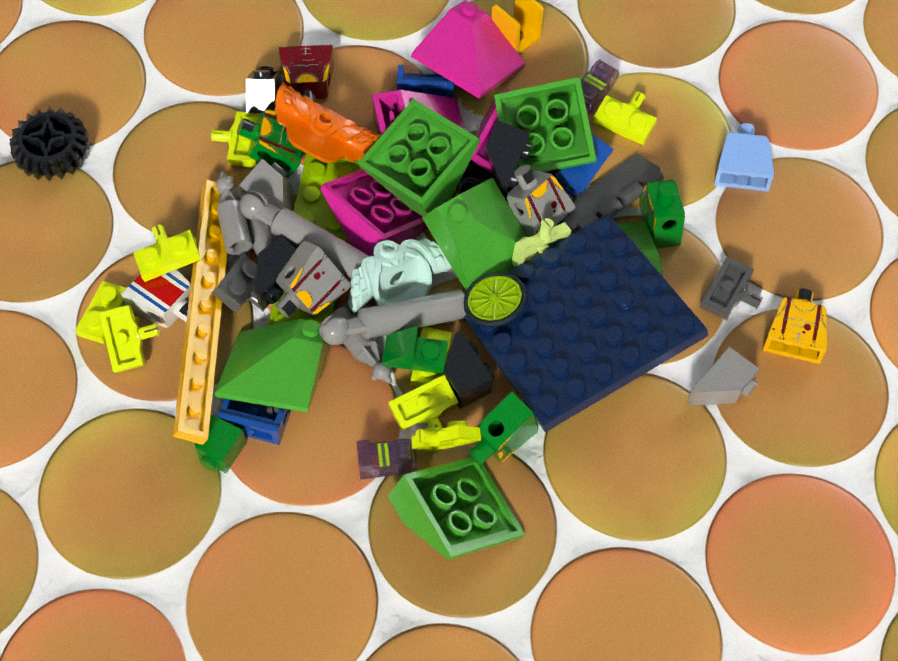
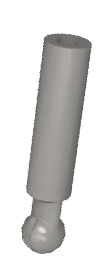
[240,191,370,280]
[319,289,466,345]

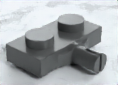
[212,253,268,313]
[700,256,763,320]

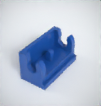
[397,65,454,98]
[555,134,614,198]
[216,399,290,445]

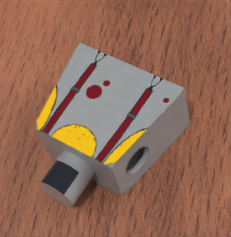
[507,165,576,237]
[275,241,351,318]

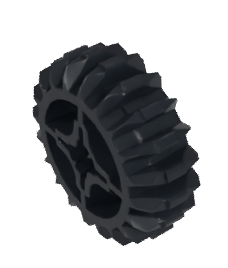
[9,107,90,181]

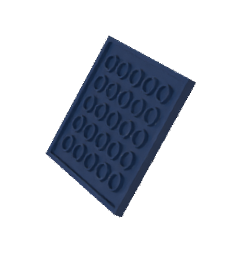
[464,213,708,432]

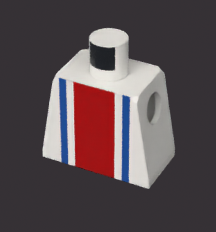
[121,270,191,328]

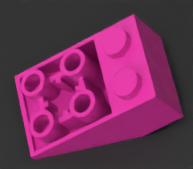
[372,90,464,135]

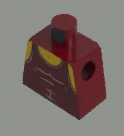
[279,45,334,103]

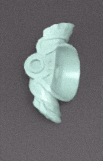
[348,238,451,314]

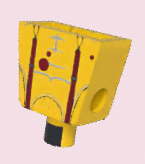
[763,288,827,364]

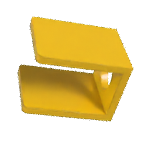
[491,0,544,54]

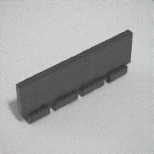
[558,154,664,233]

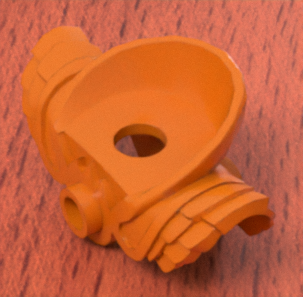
[275,83,381,163]

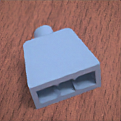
[714,123,774,192]

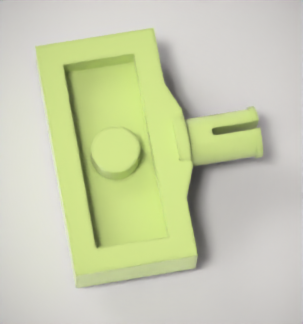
[511,218,571,267]

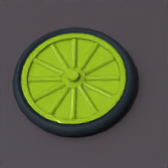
[463,273,527,327]

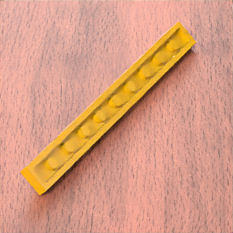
[173,180,234,445]

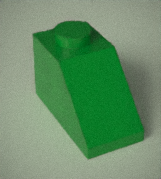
[194,414,246,474]

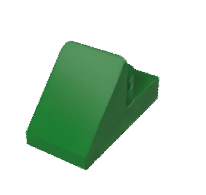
[382,326,448,374]

